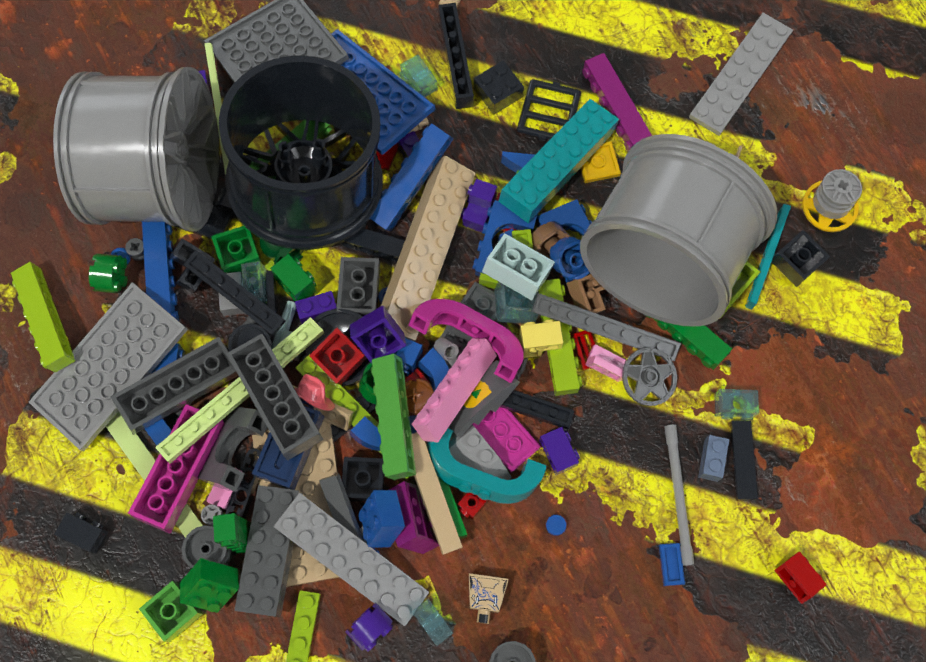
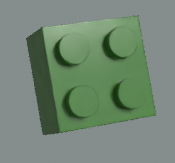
[139,581,203,642]

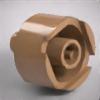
[531,221,570,259]

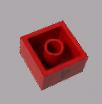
[309,328,367,385]

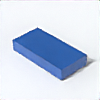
[658,543,685,586]

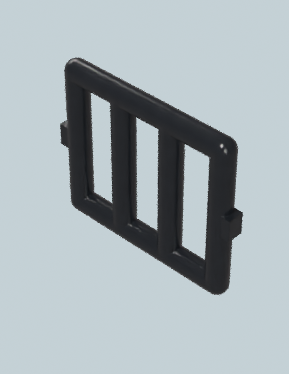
[517,79,581,141]

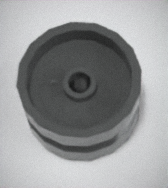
[182,525,233,568]
[489,641,536,662]

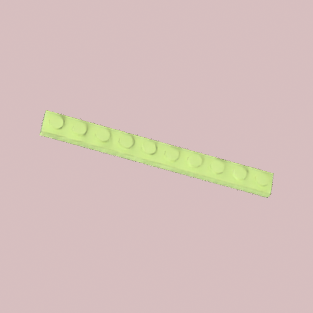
[155,317,324,464]

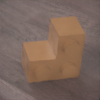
[567,274,606,313]

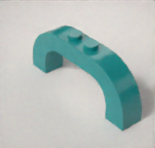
[427,428,547,504]

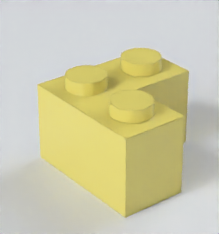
[519,319,563,359]

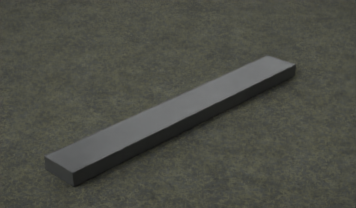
[531,293,681,361]

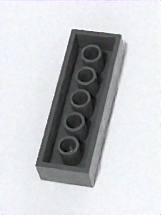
[226,334,323,461]
[110,337,239,435]
[234,485,303,617]

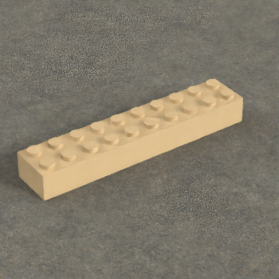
[381,156,475,341]

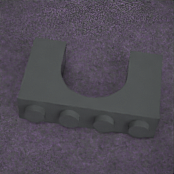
[197,407,267,492]

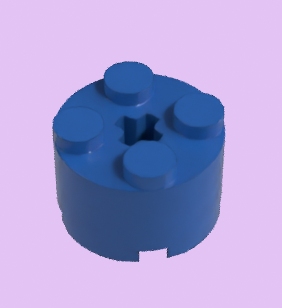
[550,237,590,280]

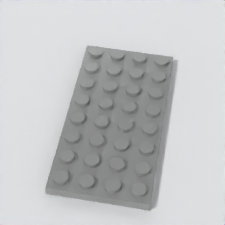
[29,282,188,451]

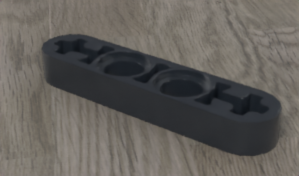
[226,448,262,519]

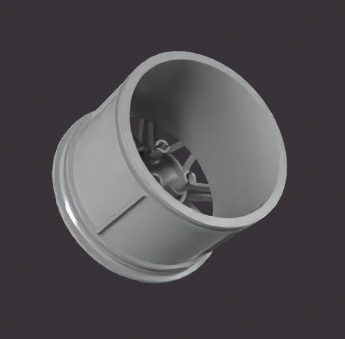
[53,67,219,231]
[580,134,777,326]

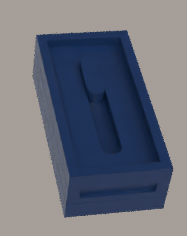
[252,398,324,490]

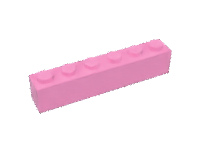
[412,338,497,442]

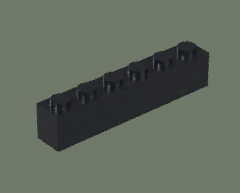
[438,2,474,109]

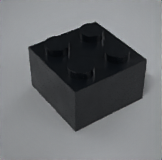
[473,60,524,115]
[771,230,830,287]
[342,457,385,502]

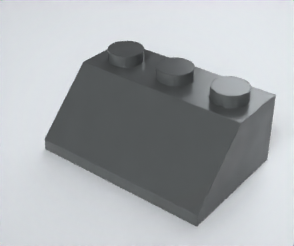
[336,257,380,317]

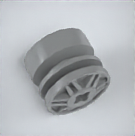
[813,169,862,219]

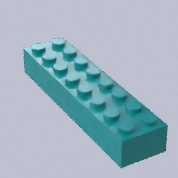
[499,99,619,223]

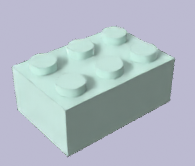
[482,234,555,300]

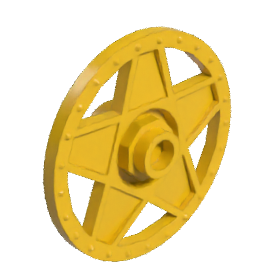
[802,181,859,232]

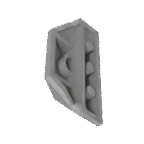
[448,425,512,480]

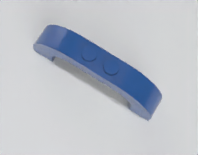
[349,348,449,451]

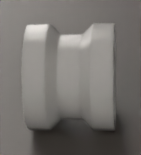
[201,504,224,526]

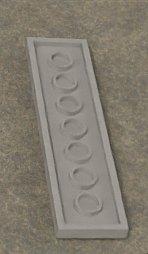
[689,13,793,136]
[273,493,429,626]

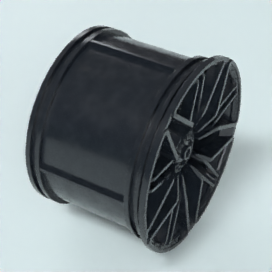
[219,56,383,250]

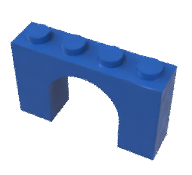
[535,199,592,284]
[472,200,537,276]

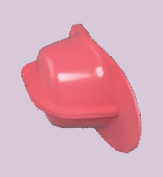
[294,374,335,411]

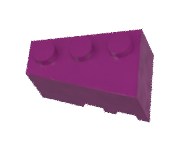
[389,481,439,554]

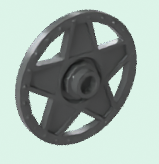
[622,348,677,406]

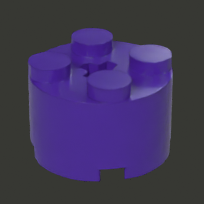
[345,602,393,652]

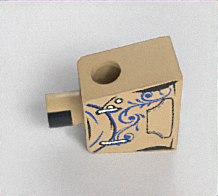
[469,574,508,624]

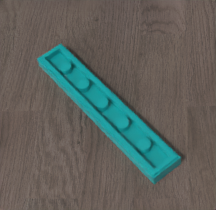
[745,204,791,310]

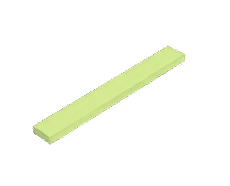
[205,43,229,175]
[105,411,203,538]

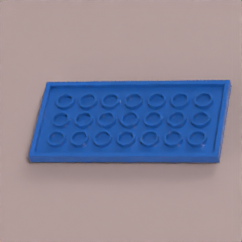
[331,29,435,155]

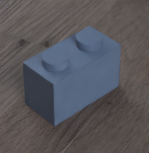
[698,435,729,482]

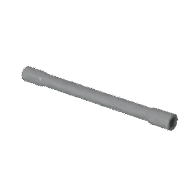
[664,425,695,566]

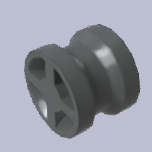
[125,238,144,261]

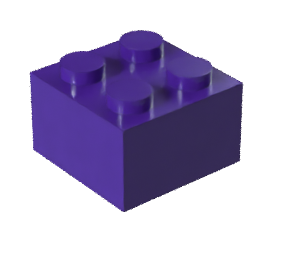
[350,305,406,365]

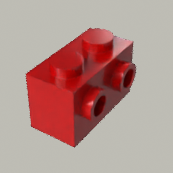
[774,551,827,604]

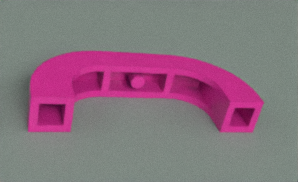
[408,299,524,383]

